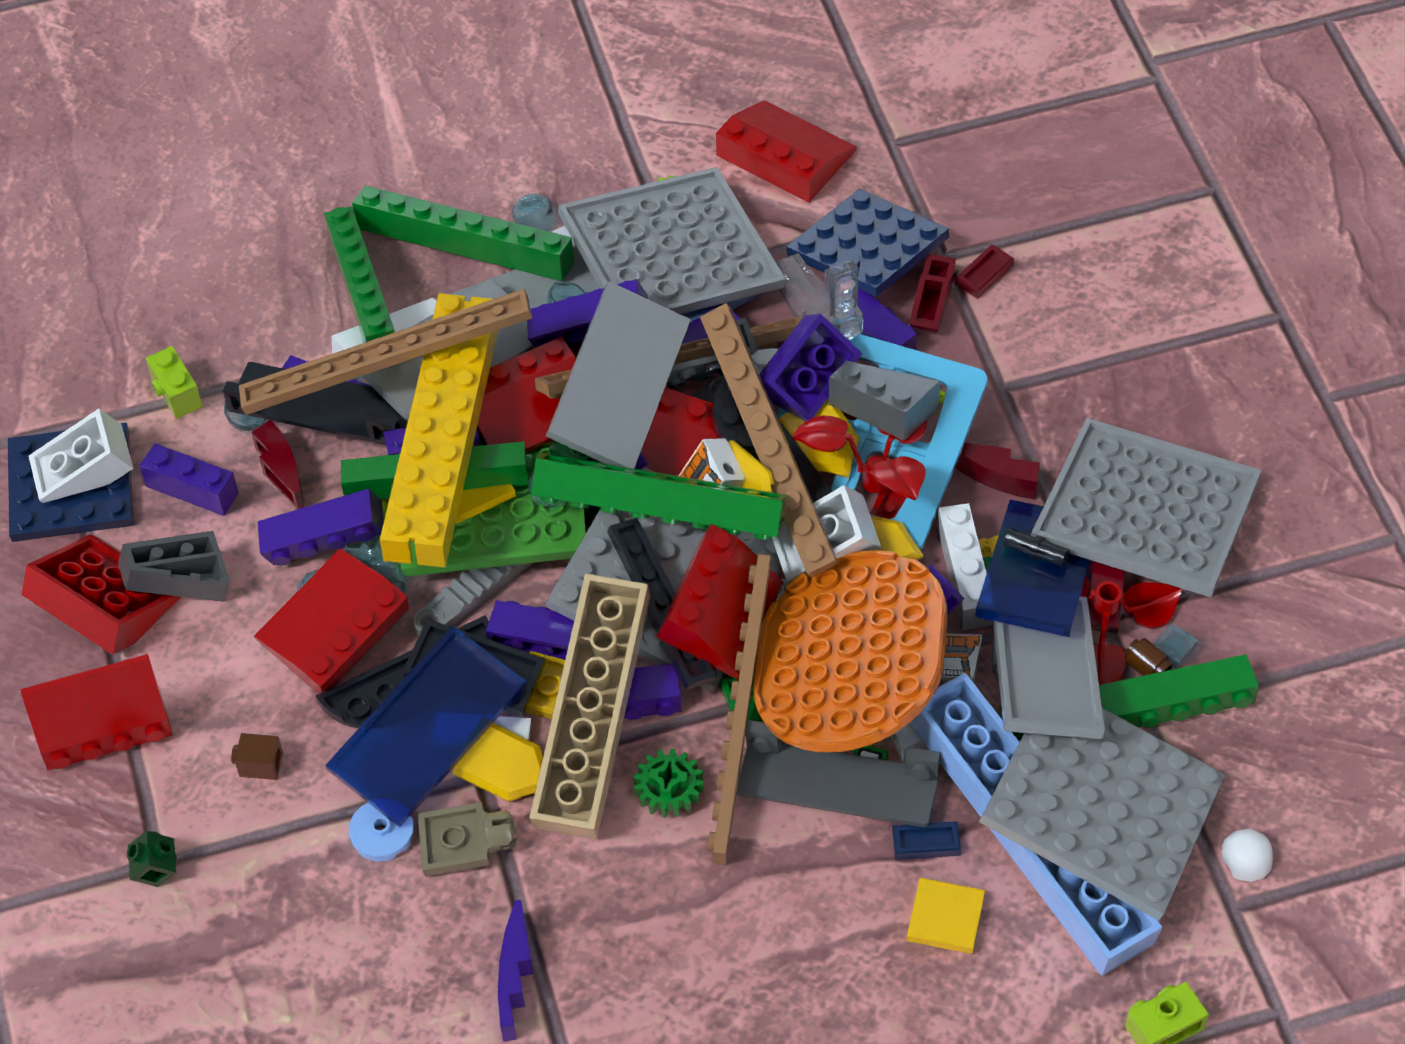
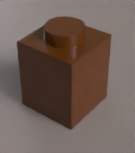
[231,733,283,780]

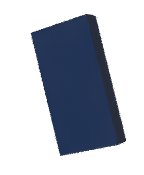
[892,821,961,860]

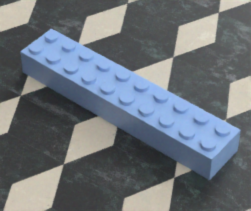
[910,673,1162,977]

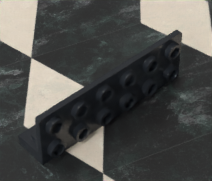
[223,362,408,445]

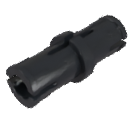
[1004,528,1070,568]

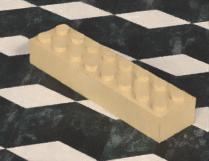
[530,573,650,840]

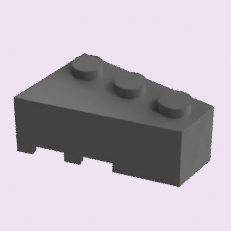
[828,361,940,440]
[118,531,230,602]

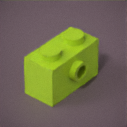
[145,346,203,419]
[1125,982,1209,1044]

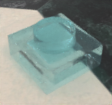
[1153,623,1198,667]

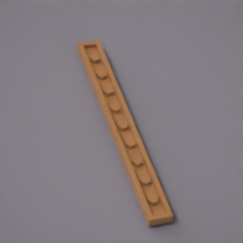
[239,289,532,415]
[700,303,839,578]
[535,317,803,398]
[707,554,771,865]

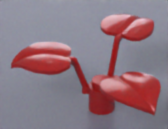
[793,415,927,501]
[1036,566,1182,685]

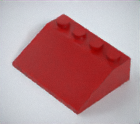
[716,100,856,203]
[477,337,576,453]
[641,387,720,476]
[656,524,783,680]
[21,534,181,655]
[254,548,409,694]
[20,654,173,770]

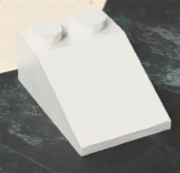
[29,409,133,503]
[772,485,882,583]

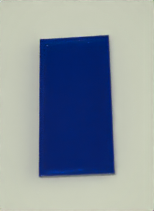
[975,499,1090,637]
[325,626,527,828]

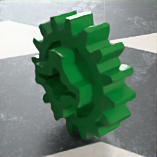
[633,749,704,818]

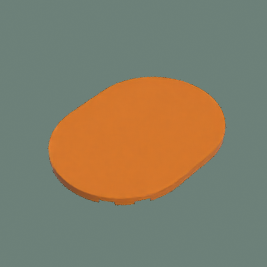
[753,550,947,752]

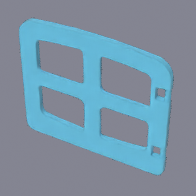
[777,328,988,550]

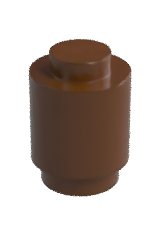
[1124,638,1173,676]

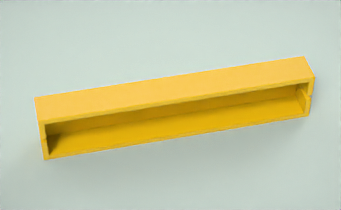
[380,293,498,568]

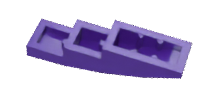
[498,900,534,1042]

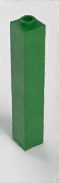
[341,441,534,500]

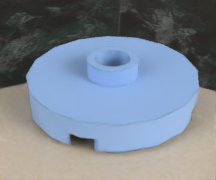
[349,799,414,862]

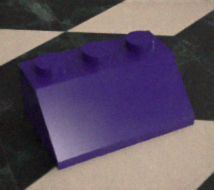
[759,313,862,421]

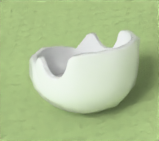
[1221,828,1273,882]

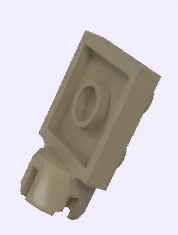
[418,802,517,877]

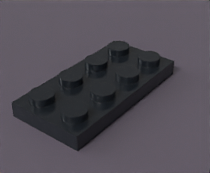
[403,619,545,717]

